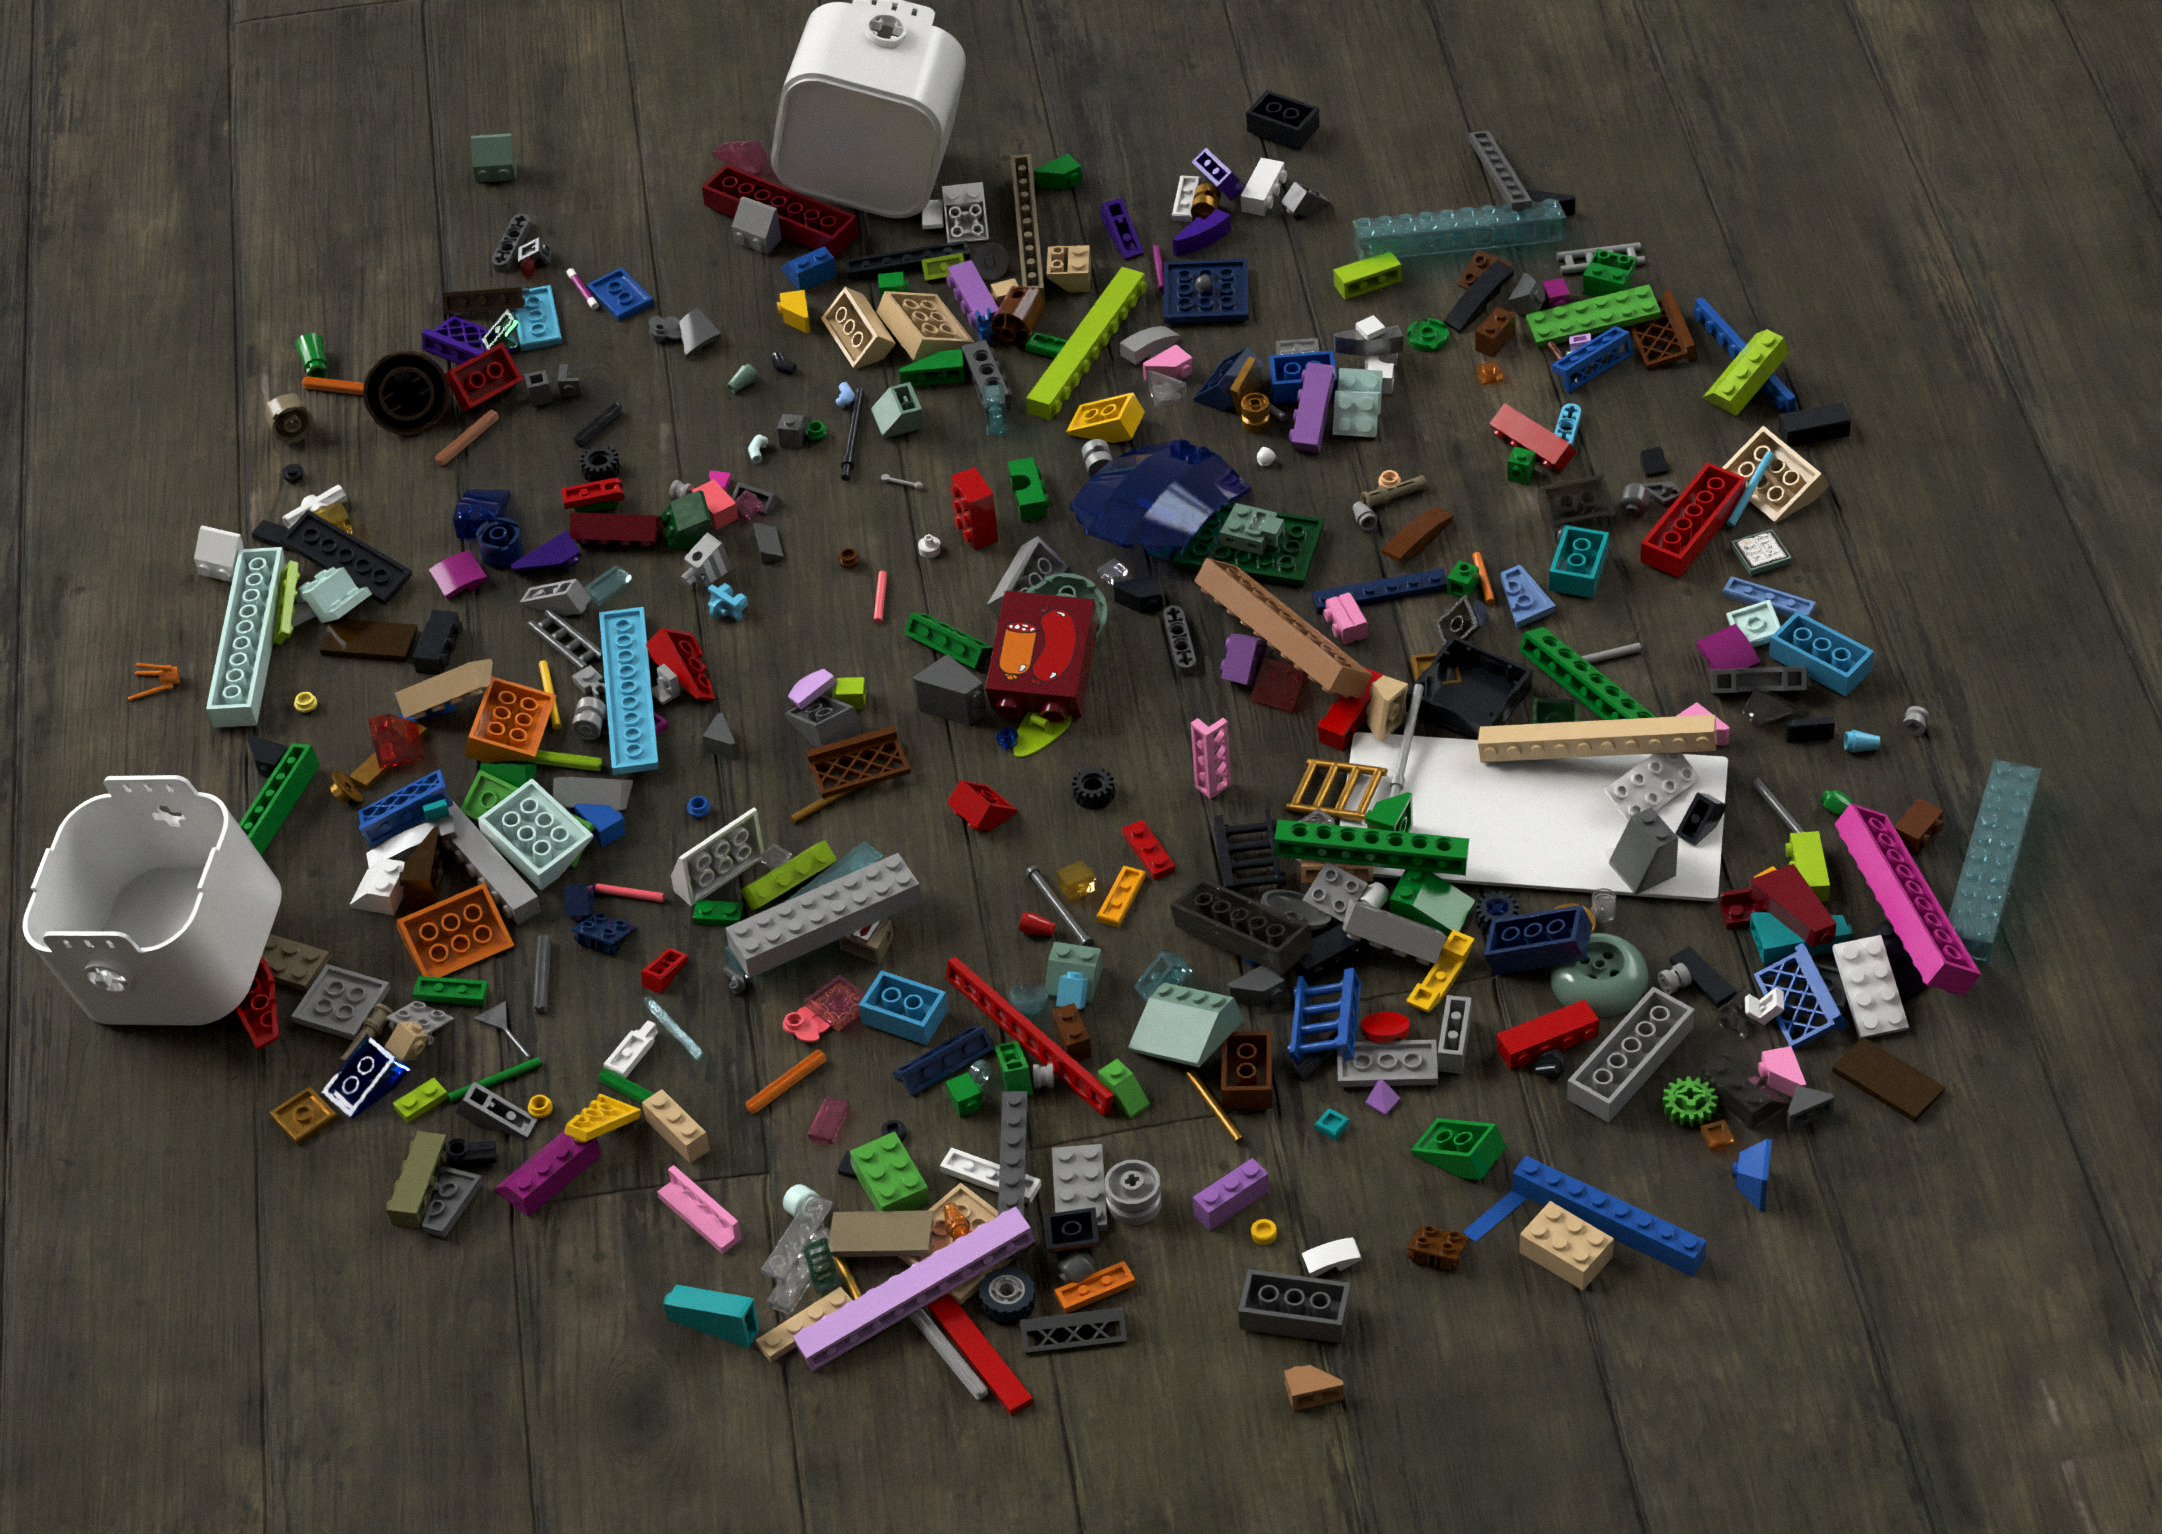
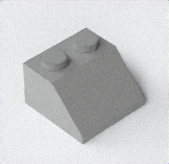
[732,196,782,254]

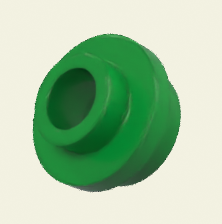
[805,421,827,440]

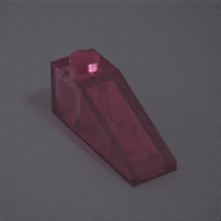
[711,140,770,173]

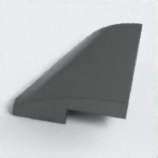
[679,307,721,358]

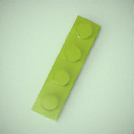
[272,560,300,645]

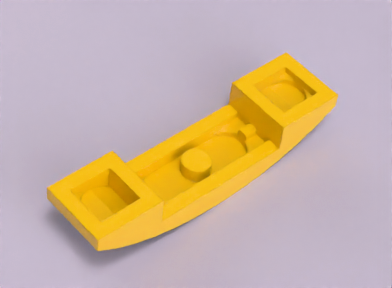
[1406,930,1475,1013]

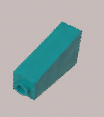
[1750,912,1853,965]
[663,1285,760,1349]

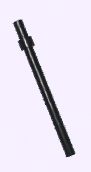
[841,388,865,481]

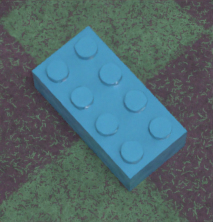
[1769,611,1874,697]

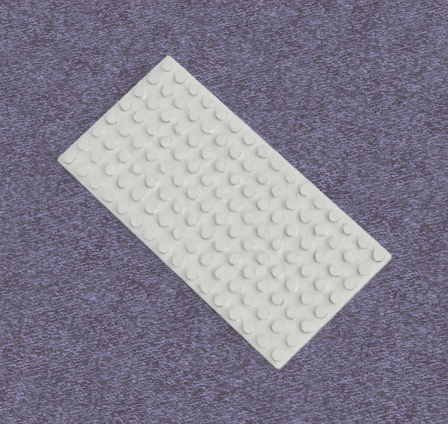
[1340,732,1728,901]

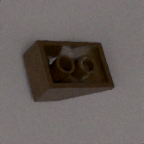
[399,826,447,911]

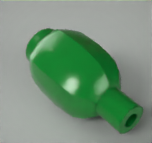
[1820,790,1854,817]

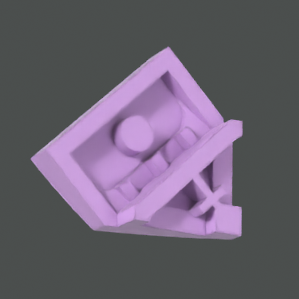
[788,669,837,710]

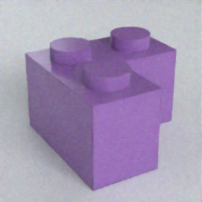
[1220,634,1268,685]

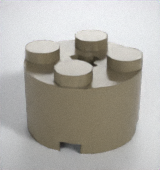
[265,393,313,444]

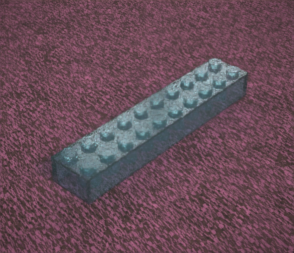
[1352,199,1567,261]
[1948,759,2041,962]

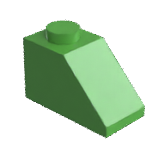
[1098,1059,1150,1119]

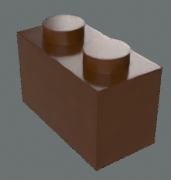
[1475,307,1516,358]
[1894,798,1944,855]
[1051,1003,1092,1061]

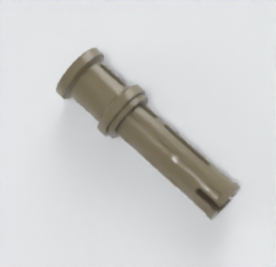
[1360,475,1427,509]
[339,1003,393,1069]

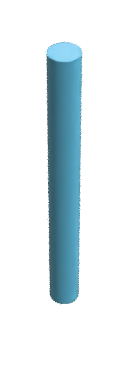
[1726,451,1775,527]

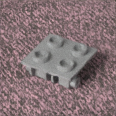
[1302,862,1368,924]
[386,1001,454,1046]

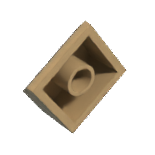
[1366,675,1408,742]

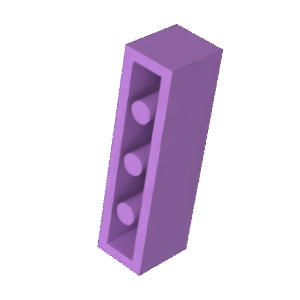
[946,260,998,331]
[1289,362,1336,453]

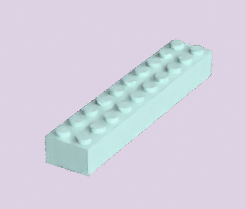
[206,547,287,728]

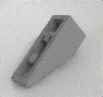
[519,579,591,616]

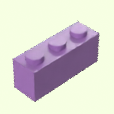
[1193,1158,1269,1231]

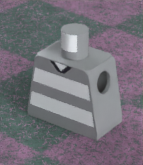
[680,533,733,587]

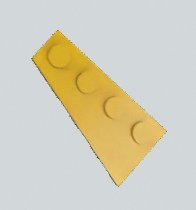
[564,1094,641,1143]

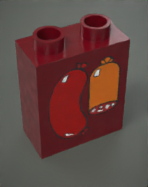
[985,591,1099,723]

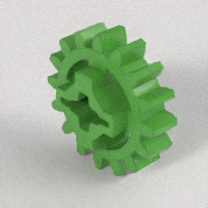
[1662,1076,1718,1127]

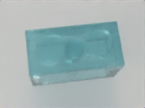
[981,384,1008,436]

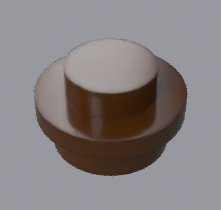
[838,548,860,568]

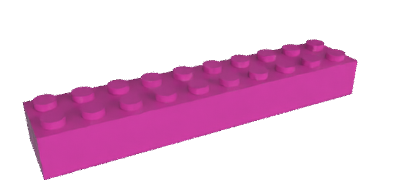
[1835,803,1981,996]

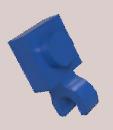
[975,308,993,345]

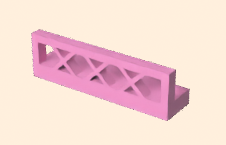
[1191,718,1231,799]
[657,1165,742,1254]

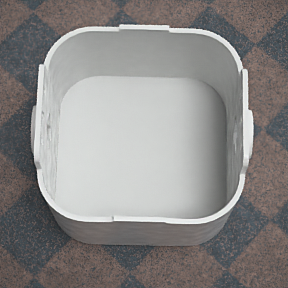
[771,0,966,219]
[23,775,282,1025]

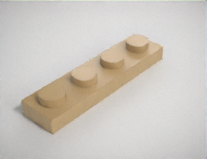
[756,1286,853,1362]

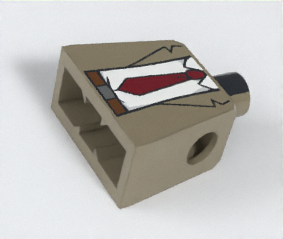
[839,916,894,964]

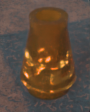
[943,1203,970,1240]

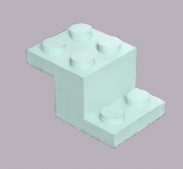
[1333,368,1383,437]
[296,567,372,623]

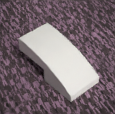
[922,199,944,229]
[1302,1237,1362,1278]

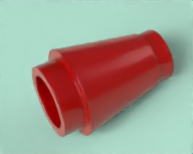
[1019,912,1055,937]

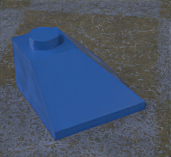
[1732,1139,1772,1212]

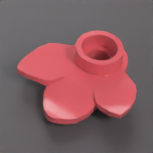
[783,1006,832,1042]

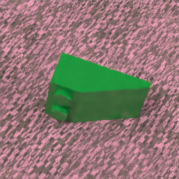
[1390,870,1475,935]
[1411,1118,1507,1180]

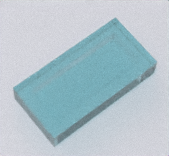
[584,565,632,605]

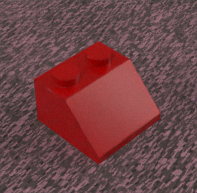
[947,780,1018,831]

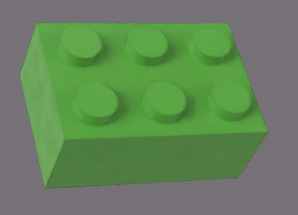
[850,1132,929,1211]

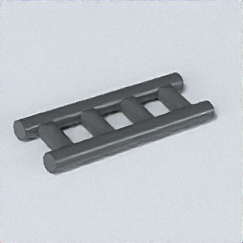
[527,609,603,670]

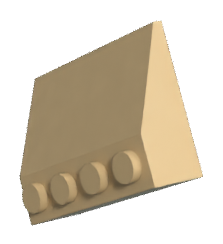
[876,291,974,361]
[1722,426,1830,523]

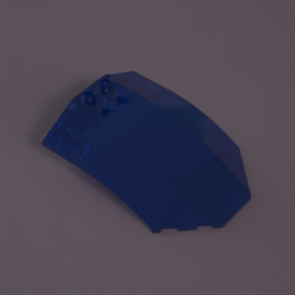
[1070,439,1251,550]

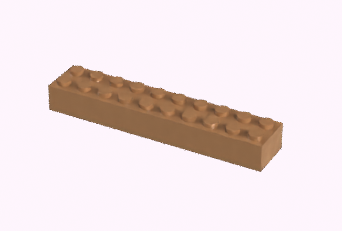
[1195,558,1372,698]

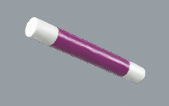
[566,268,599,310]

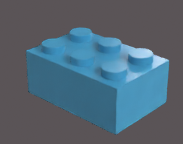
[859,970,949,1045]

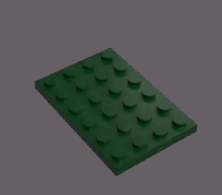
[1173,500,1324,587]

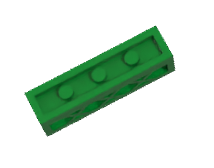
[904,613,993,669]

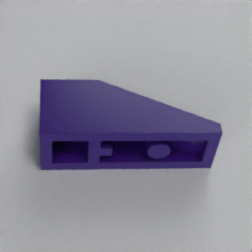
[1099,198,1144,260]
[510,530,583,573]

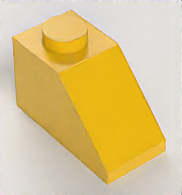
[777,290,811,333]

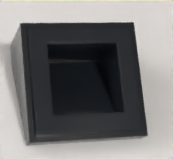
[1640,447,1668,477]

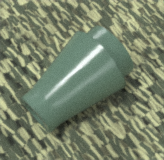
[727,364,758,394]

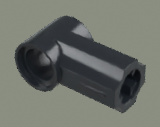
[446,1138,497,1170]

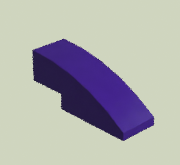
[1172,209,1231,257]

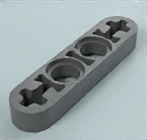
[491,213,531,273]
[1164,606,1196,675]

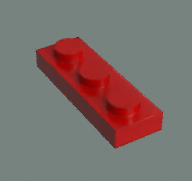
[1122,819,1176,881]

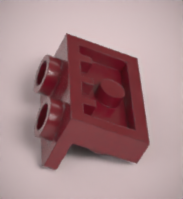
[1720,888,1769,930]

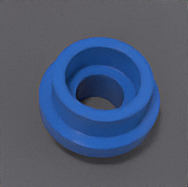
[687,796,711,818]

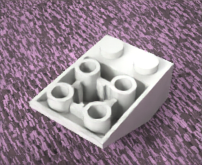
[942,182,989,243]

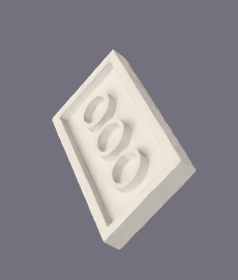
[1832,935,1909,1040]

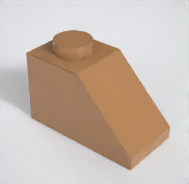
[1284,1365,1344,1411]

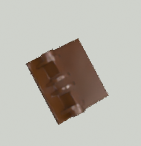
[1457,249,1513,300]
[1407,1225,1469,1271]

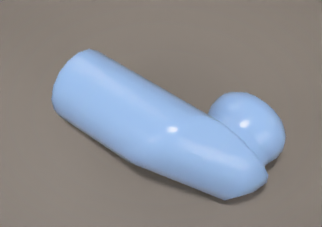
[836,382,855,408]

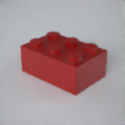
[445,342,523,412]
[950,467,999,550]

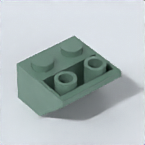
[871,382,924,439]

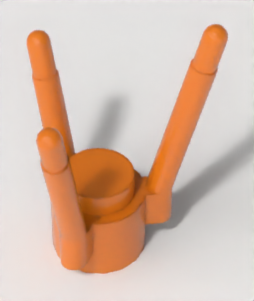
[128,663,180,701]

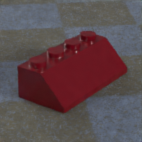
[569,512,664,546]

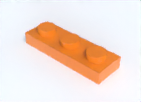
[1054,1261,1136,1314]

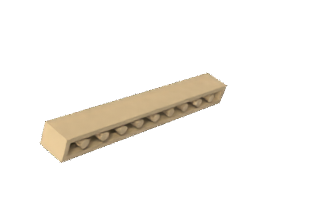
[1478,715,1717,762]

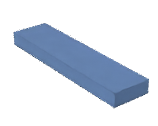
[1722,576,1816,618]

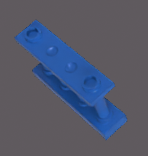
[1288,968,1361,1066]

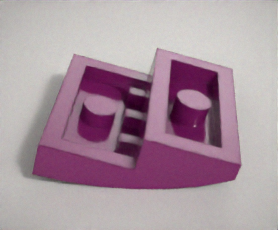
[429,550,489,601]
[1696,624,1761,669]

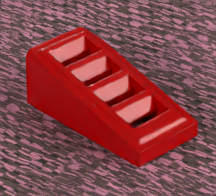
[641,948,689,993]

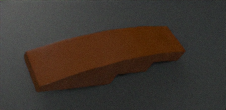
[1381,506,1454,562]

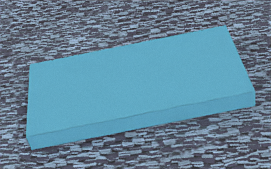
[513,285,563,352]

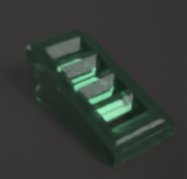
[802,1237,841,1294]

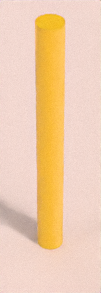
[539,661,561,730]

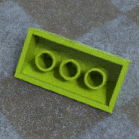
[1703,329,1790,416]

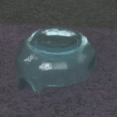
[1009,982,1048,1015]

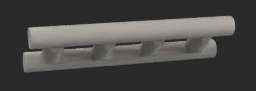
[1557,242,1645,274]

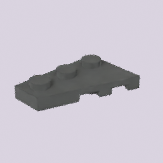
[422,1165,484,1238]

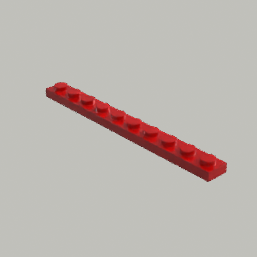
[945,957,1114,1116]

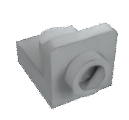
[652,664,681,705]

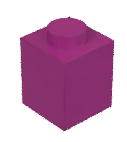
[1543,278,1570,309]

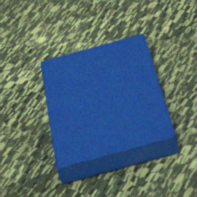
[587,268,654,322]

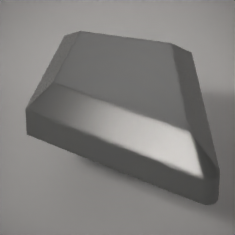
[1643,481,1682,505]

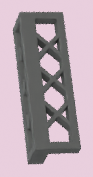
[1020,1307,1127,1353]

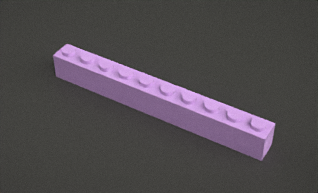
[792,1206,1035,1371]

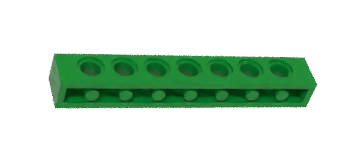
[1518,627,1657,720]
[1274,820,1469,876]

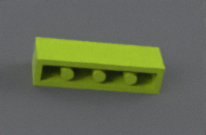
[740,840,837,910]

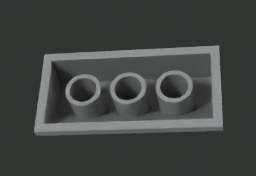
[987,536,1069,616]
[1342,898,1446,966]

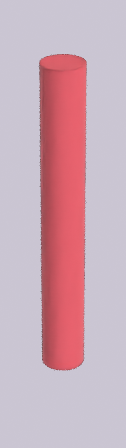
[874,571,887,624]
[595,883,665,903]

